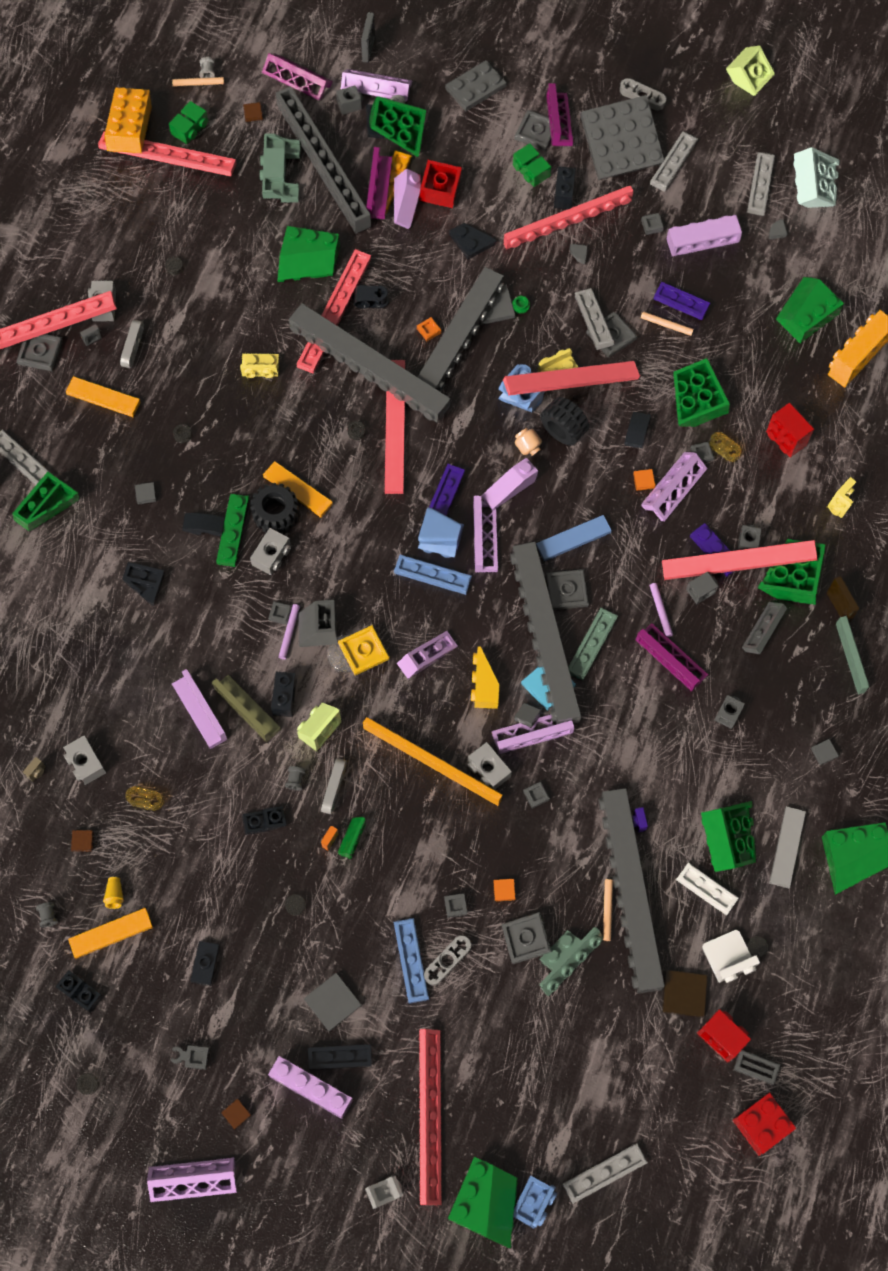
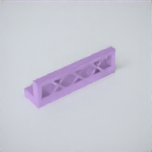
[341,69,412,101]
[641,452,707,521]
[473,496,498,572]
[172,669,227,749]
[492,715,574,754]
[147,1158,237,1202]

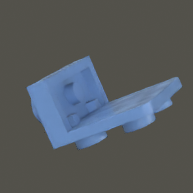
[513,1176,557,1228]

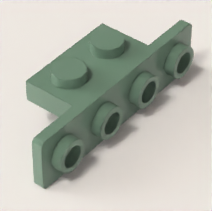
[539,927,603,996]

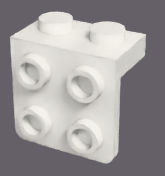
[702,930,760,983]

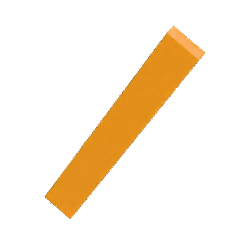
[363,717,502,806]

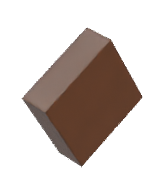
[243,102,263,122]
[71,830,94,852]
[221,1099,251,1130]

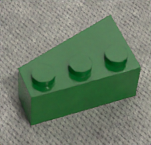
[12,472,79,532]

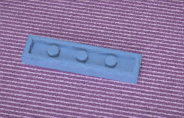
[536,515,612,561]
[394,555,472,595]
[394,918,429,1004]

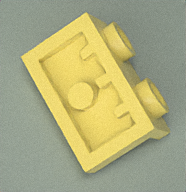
[538,348,579,372]
[241,354,279,378]
[827,477,856,518]

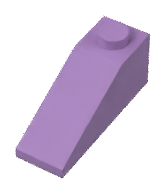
[394,169,421,229]
[481,458,538,510]
[397,631,457,679]

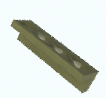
[212,675,281,743]

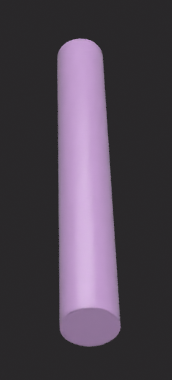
[649,583,673,637]
[279,604,300,660]

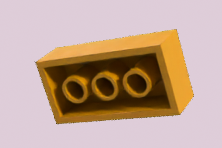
[104,87,152,154]
[828,310,888,388]

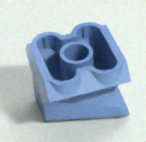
[498,364,545,412]
[418,507,464,558]

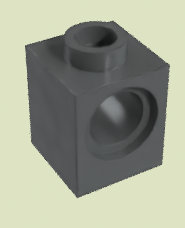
[336,85,363,115]
[737,525,761,550]
[686,572,718,604]
[715,695,745,729]

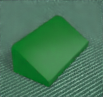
[338,817,366,859]

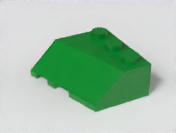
[369,96,426,157]
[277,226,340,282]
[776,277,844,344]
[673,358,730,427]
[758,539,825,605]
[701,801,756,872]
[822,823,888,895]
[448,1157,518,1249]

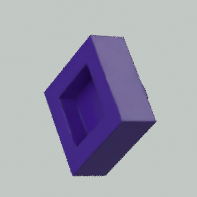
[632,807,648,833]

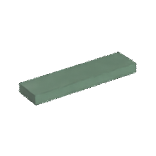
[568,608,618,681]
[836,616,869,695]

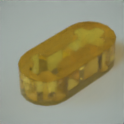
[709,432,742,462]
[125,786,164,811]

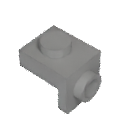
[365,1175,403,1209]

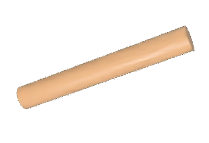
[173,77,224,86]
[641,312,694,336]
[603,879,613,941]

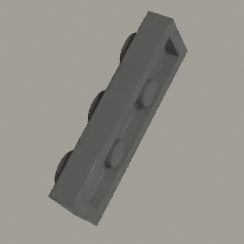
[742,602,787,654]

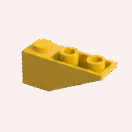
[471,646,499,709]

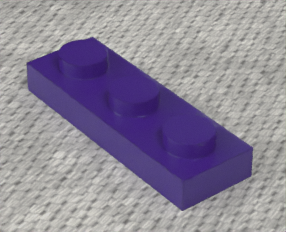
[654,282,710,320]
[429,464,465,516]
[690,523,734,577]

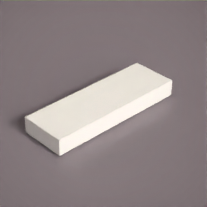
[676,863,738,915]

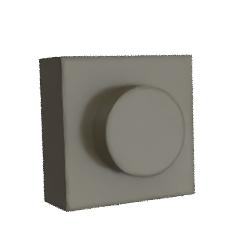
[23,757,46,782]

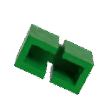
[169,101,208,144]
[513,143,551,187]

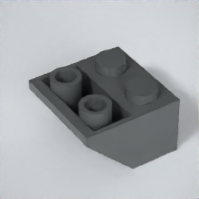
[299,600,338,647]

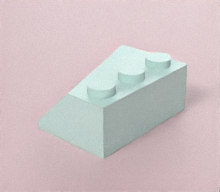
[794,147,839,208]

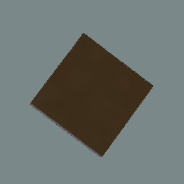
[827,576,859,623]
[662,970,707,1018]

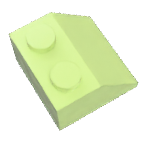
[726,46,775,95]
[297,703,341,751]

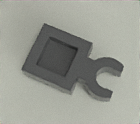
[171,1045,209,1070]

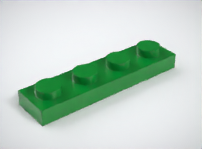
[216,494,249,567]

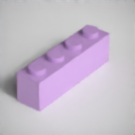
[666,215,742,256]
[268,1056,353,1119]

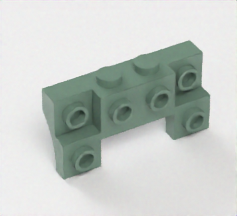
[260,134,300,202]

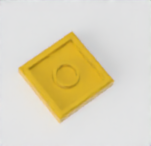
[338,625,389,676]

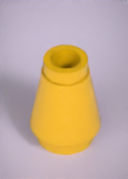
[103,877,124,909]

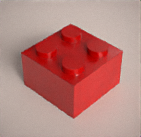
[419,160,462,208]
[766,403,814,458]
[697,1009,751,1063]
[733,1093,796,1156]

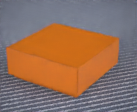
[417,317,441,342]
[633,469,655,491]
[321,826,339,850]
[493,879,515,901]

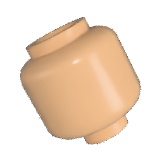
[515,428,542,456]

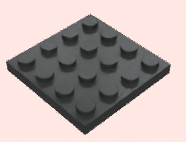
[580,95,664,181]

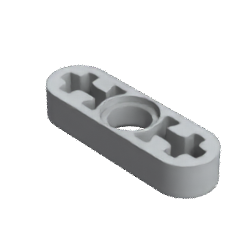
[620,79,666,110]
[120,320,144,368]
[321,758,347,814]
[424,936,471,986]

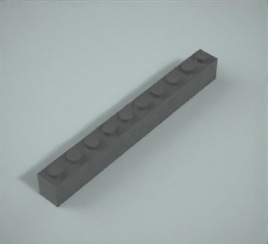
[276,86,371,234]
[289,304,450,422]
[510,542,581,725]
[598,788,664,994]

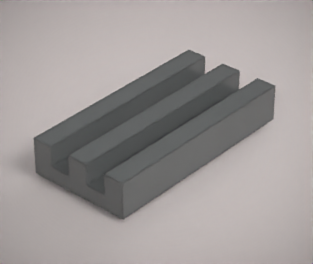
[733,1050,780,1085]

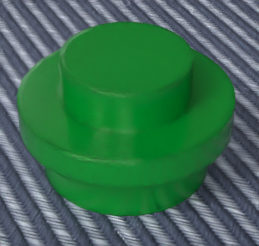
[512,296,530,313]

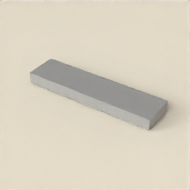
[650,132,698,192]
[747,152,775,216]
[575,288,614,350]
[0,429,53,485]
[769,806,806,889]
[562,1144,648,1204]

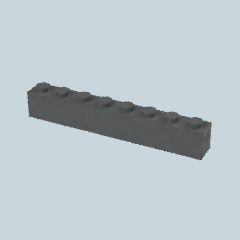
[418,267,505,392]

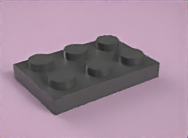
[446,60,506,112]

